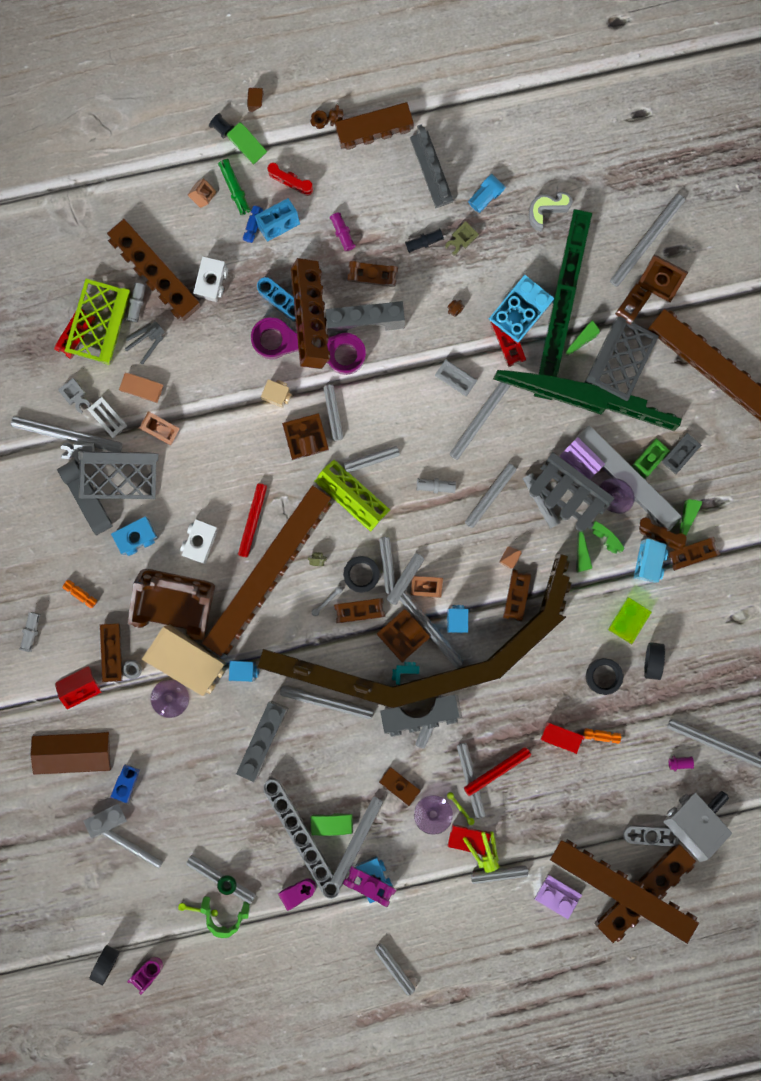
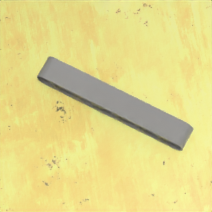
[574,426,682,530]
[263,778,340,899]

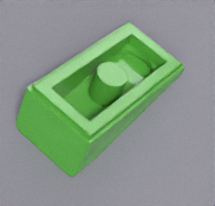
[227,122,267,165]
[565,320,600,356]
[631,438,670,479]
[679,499,702,536]
[576,532,593,573]

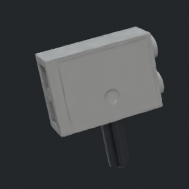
[663,791,732,862]

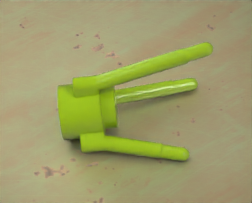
[463,831,500,873]

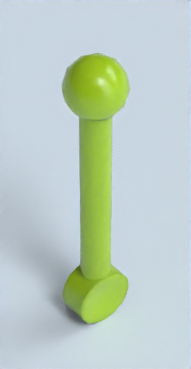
[447,792,475,825]
[178,903,218,917]

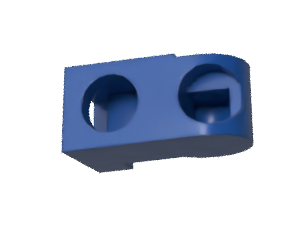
[111,764,140,804]

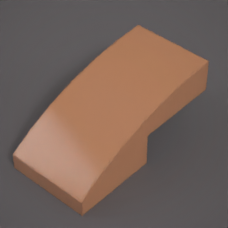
[119,372,164,403]

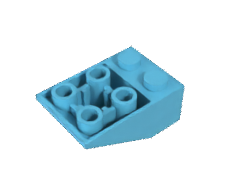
[489,275,555,343]

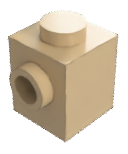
[261,379,292,408]

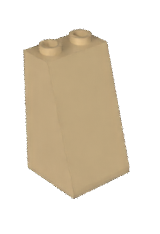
[142,624,227,696]

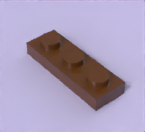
[100,623,123,682]

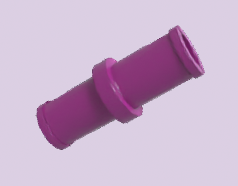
[329,212,356,252]

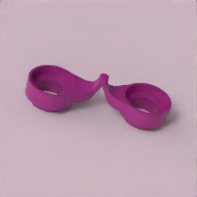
[251,317,366,375]

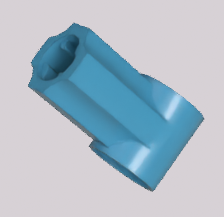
[468,174,506,213]

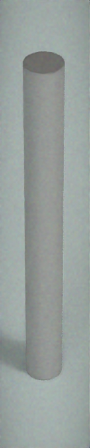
[102,830,163,869]

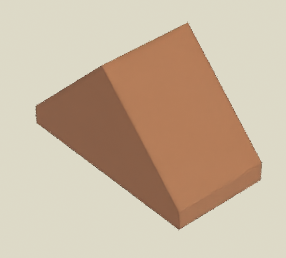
[411,576,443,598]

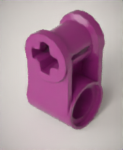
[278,878,316,911]
[127,957,163,995]

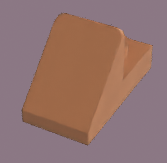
[139,411,180,445]

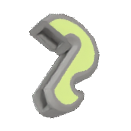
[528,192,573,232]

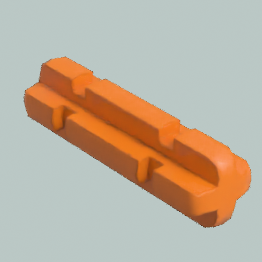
[63,580,97,608]
[583,728,621,744]

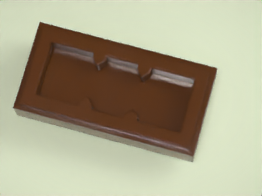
[379,767,421,806]

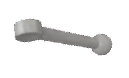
[312,586,343,616]

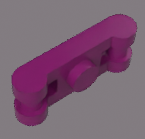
[343,866,397,907]

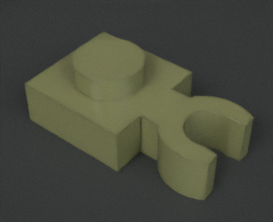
[445,221,479,256]

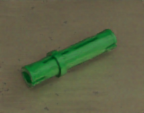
[218,159,251,215]

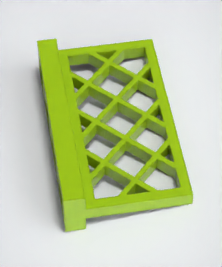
[65,278,131,365]

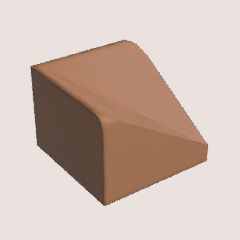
[188,178,217,208]
[499,547,522,569]

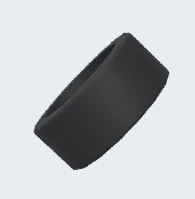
[343,556,380,593]
[644,642,665,680]
[585,658,624,695]
[89,945,120,986]

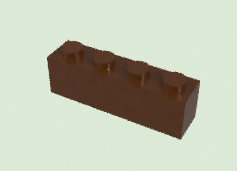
[334,102,414,150]

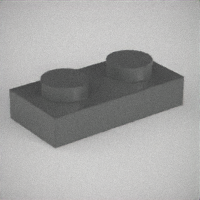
[662,433,702,475]

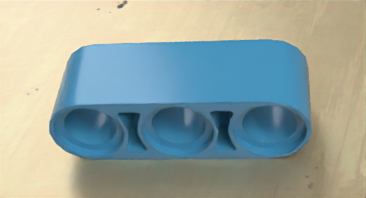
[257,277,296,322]

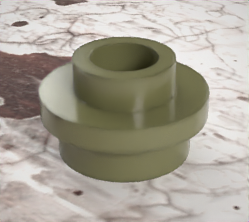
[308,552,327,566]

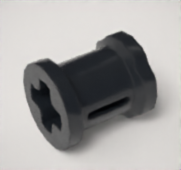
[209,113,234,139]

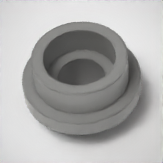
[123,660,142,679]

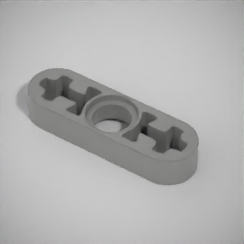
[623,825,680,846]

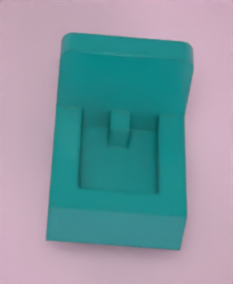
[392,662,420,685]

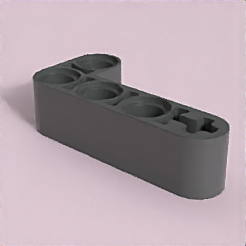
[57,460,113,536]

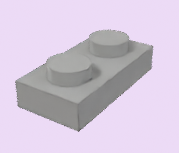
[83,803,127,839]

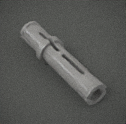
[522,473,561,529]

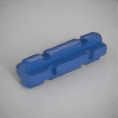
[243,206,263,243]

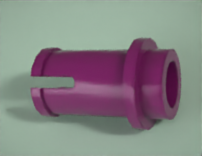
[668,756,694,772]

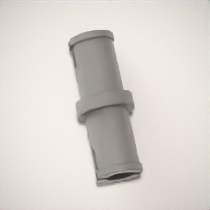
[126,283,146,323]
[416,478,456,494]
[19,612,41,652]

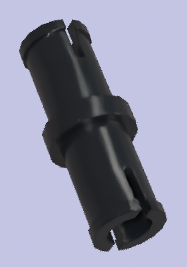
[405,228,444,253]

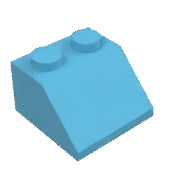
[633,539,668,583]

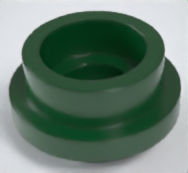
[217,875,237,895]

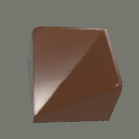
[247,88,264,112]

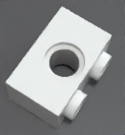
[193,256,228,302]
[180,519,218,564]

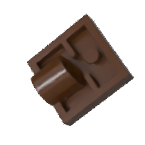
[282,413,329,461]
[377,609,430,663]

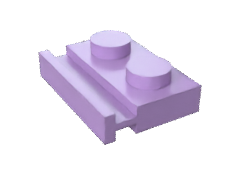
[560,437,605,479]
[534,874,582,919]

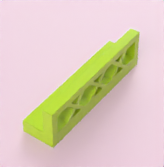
[314,460,390,532]

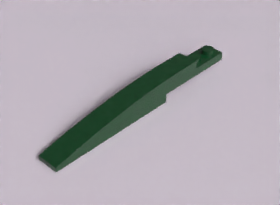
[534,209,592,400]
[493,370,682,431]

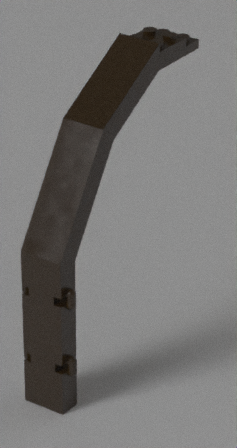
[257,554,572,708]

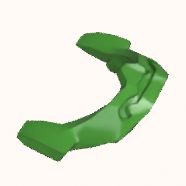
[201,896,250,938]

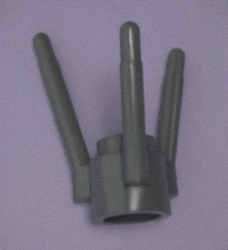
[125,321,165,364]

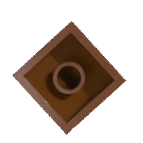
[638,254,688,303]

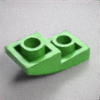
[591,521,624,554]
[310,813,353,836]

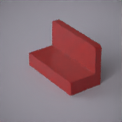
[55,666,102,710]
[540,722,585,754]
[448,824,491,855]

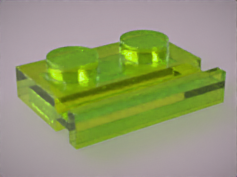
[608,597,652,645]

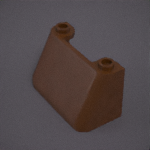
[128,569,215,640]

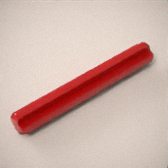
[238,483,267,558]
[464,747,531,796]

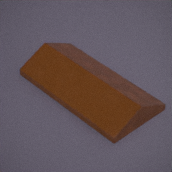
[30,732,111,775]

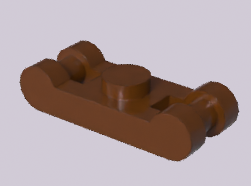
[347,261,398,287]
[615,283,652,325]
[639,517,687,551]
[668,537,721,571]
[503,569,531,622]
[334,598,386,624]

